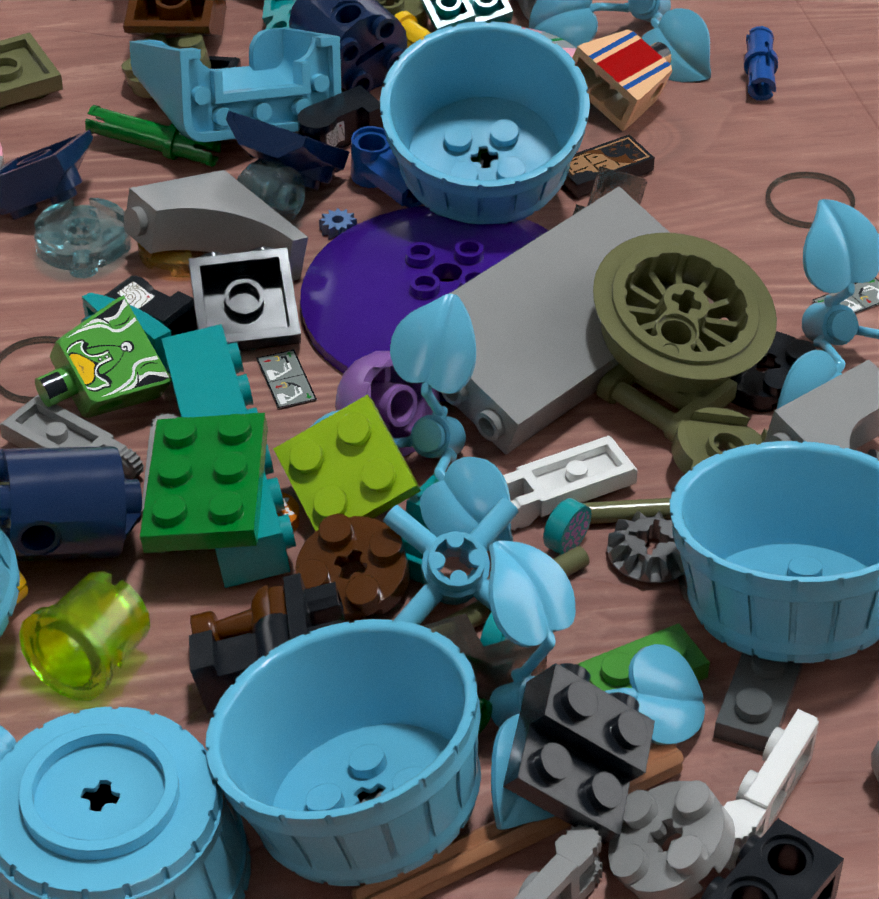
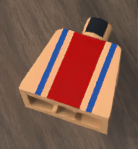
[572,30,673,131]

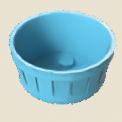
[380,21,590,224]
[670,441,879,663]
[205,619,481,886]
[0,707,251,899]

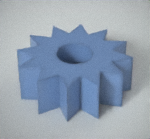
[319,208,357,239]

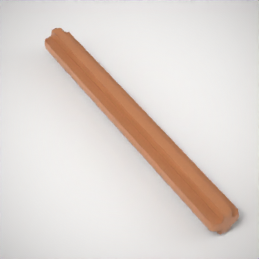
[352,744,684,899]

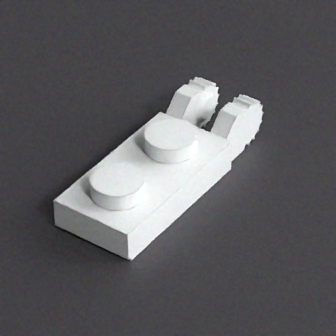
[503,436,638,531]
[724,709,819,871]

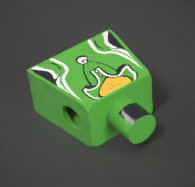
[35,295,172,418]

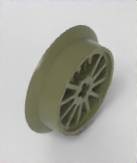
[593,233,777,393]

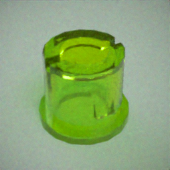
[19,572,151,701]

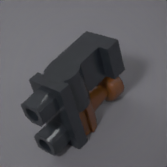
[189,573,345,713]

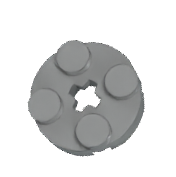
[608,780,735,899]

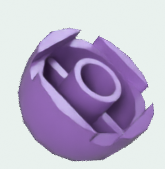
[335,351,440,457]

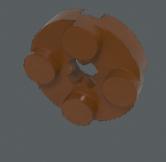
[295,514,411,623]

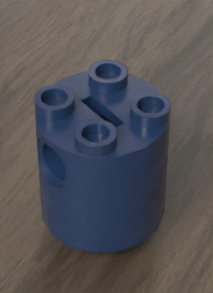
[289,0,407,92]
[0,446,142,561]

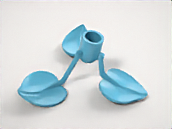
[529,0,711,82]
[777,199,879,409]
[310,294,513,551]
[488,541,705,830]

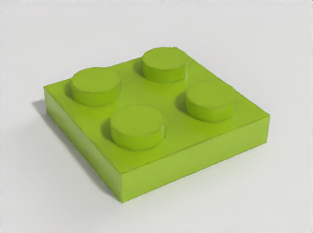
[273,394,421,531]

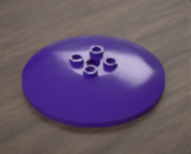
[300,206,549,401]

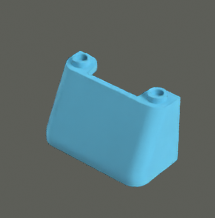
[129,27,342,142]

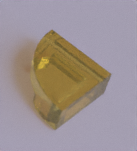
[137,243,193,277]

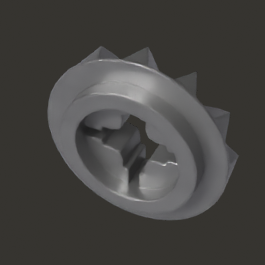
[607,510,685,583]

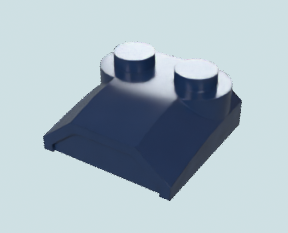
[226,111,350,190]
[0,129,93,220]

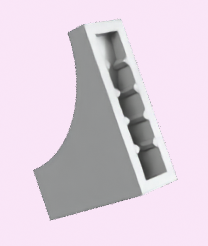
[124,170,308,281]

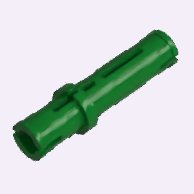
[85,105,221,167]

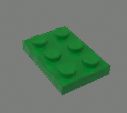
[140,413,268,553]

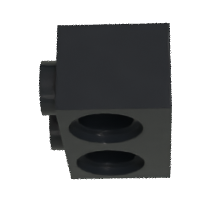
[701,818,844,899]

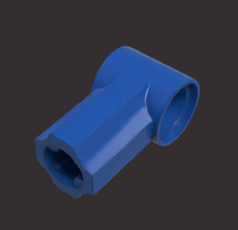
[351,126,422,208]

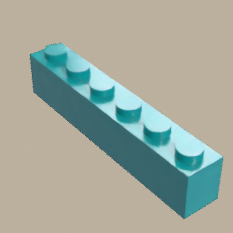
[161,324,296,588]

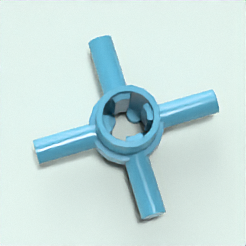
[383,497,519,625]

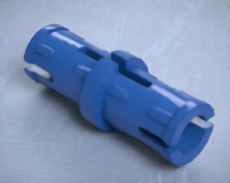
[744,26,778,101]

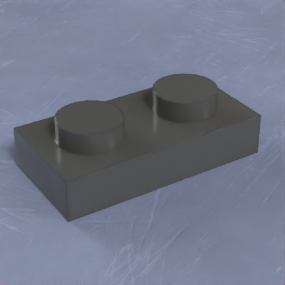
[713,653,803,752]

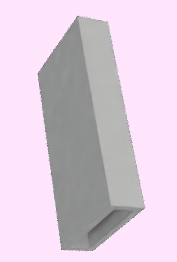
[442,186,714,455]

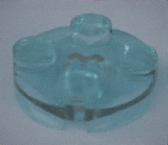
[34,198,132,278]

